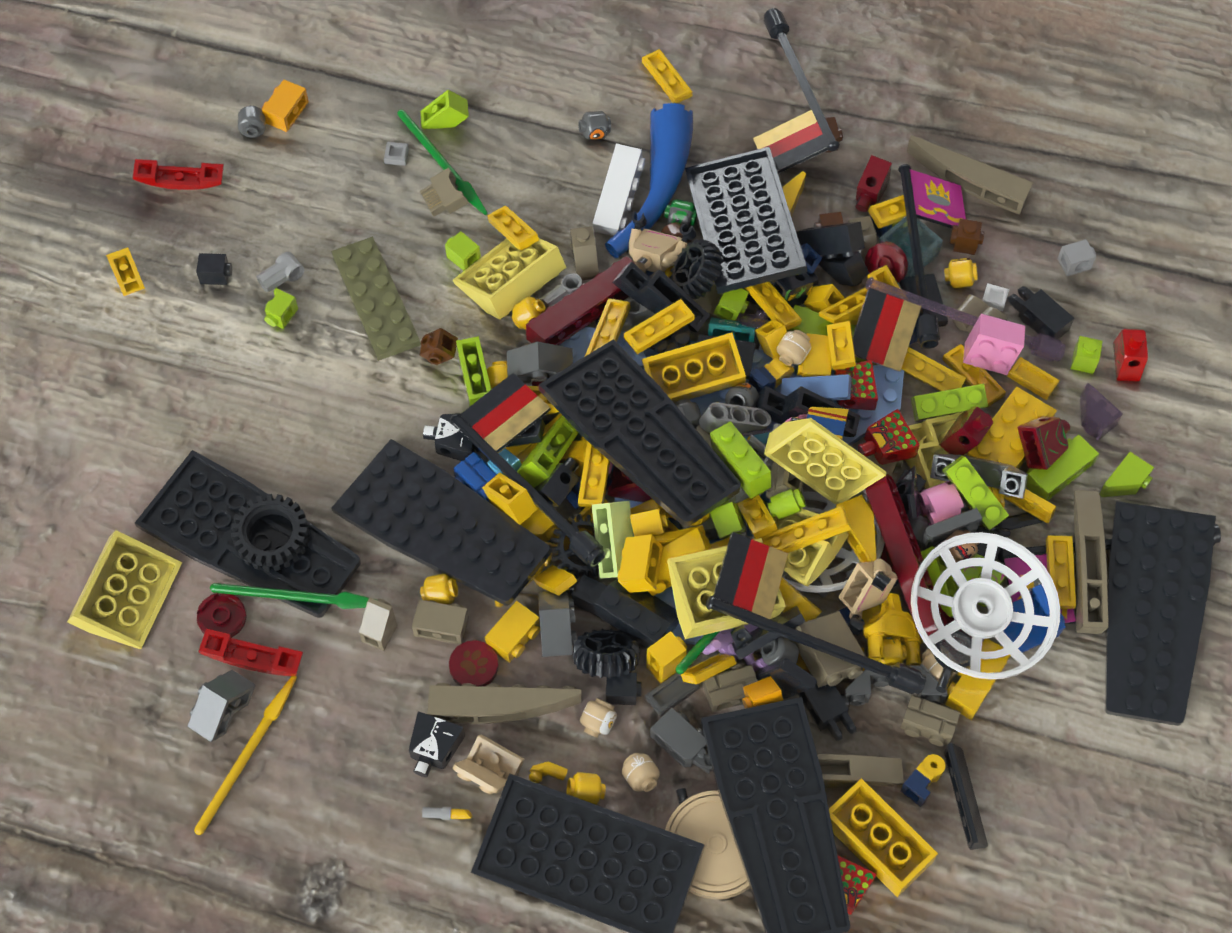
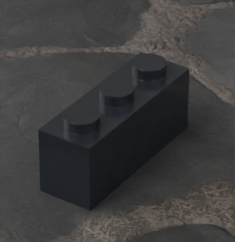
[796,221,865,259]

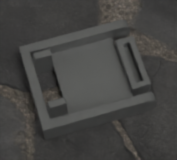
[919,508,982,552]

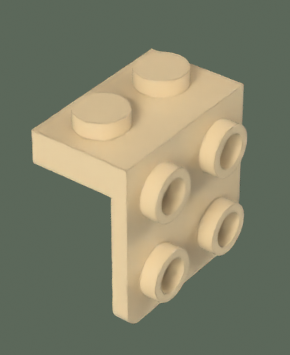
[452,735,525,794]

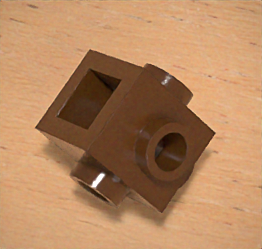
[419,328,458,365]

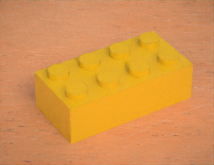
[642,333,746,403]
[967,386,1057,469]
[829,778,938,898]

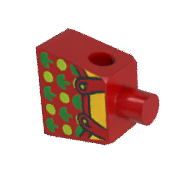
[834,360,878,410]
[857,409,920,465]
[837,855,876,915]

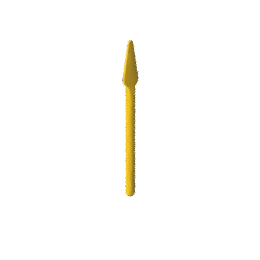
[194,676,297,835]

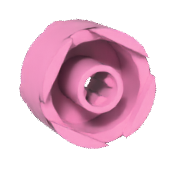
[919,481,964,526]

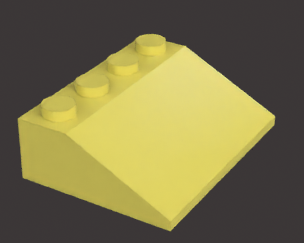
[453,238,567,320]
[764,418,886,505]
[67,530,182,649]
[667,538,786,639]

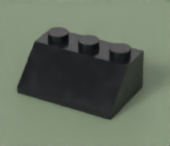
[595,579,679,648]

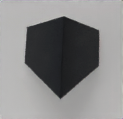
[895,466,921,519]

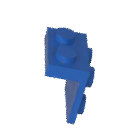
[1003,584,1066,653]

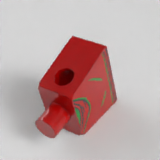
[1113,329,1148,381]

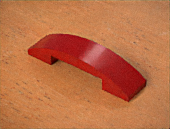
[133,159,224,190]
[198,629,303,676]

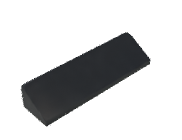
[944,743,988,850]

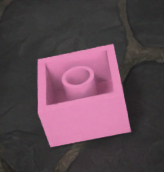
[963,314,1025,375]

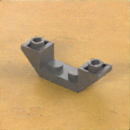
[930,454,1028,499]
[844,666,947,706]

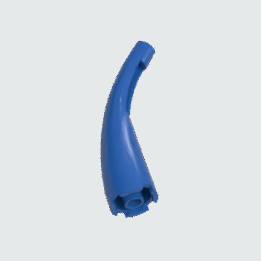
[605,103,693,258]

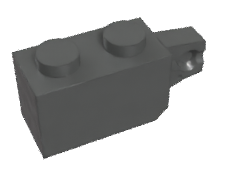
[650,708,713,774]

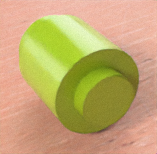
[768,488,806,520]

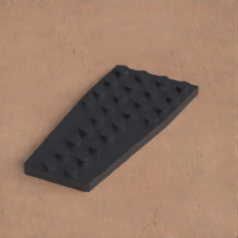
[539,339,741,527]
[331,439,551,606]
[135,450,361,618]
[1105,501,1216,726]
[701,697,850,933]

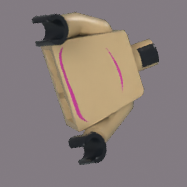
[629,212,696,273]
[839,559,899,636]

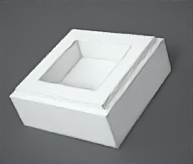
[983,283,1009,312]

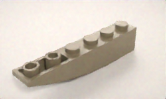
[907,135,1033,215]
[1074,490,1108,634]
[427,683,582,724]
[817,754,904,787]

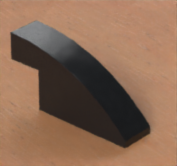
[612,262,710,332]
[755,386,860,437]

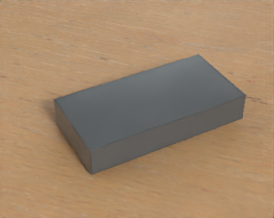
[645,672,700,717]

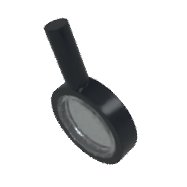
[934,631,972,693]

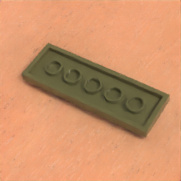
[331,236,421,361]

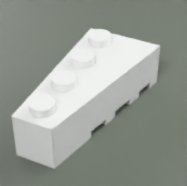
[592,144,645,236]

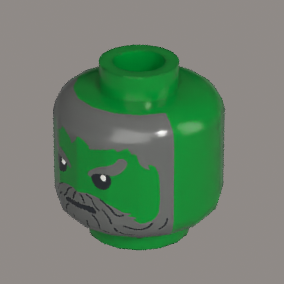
[664,199,697,228]

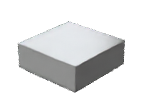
[384,142,409,166]

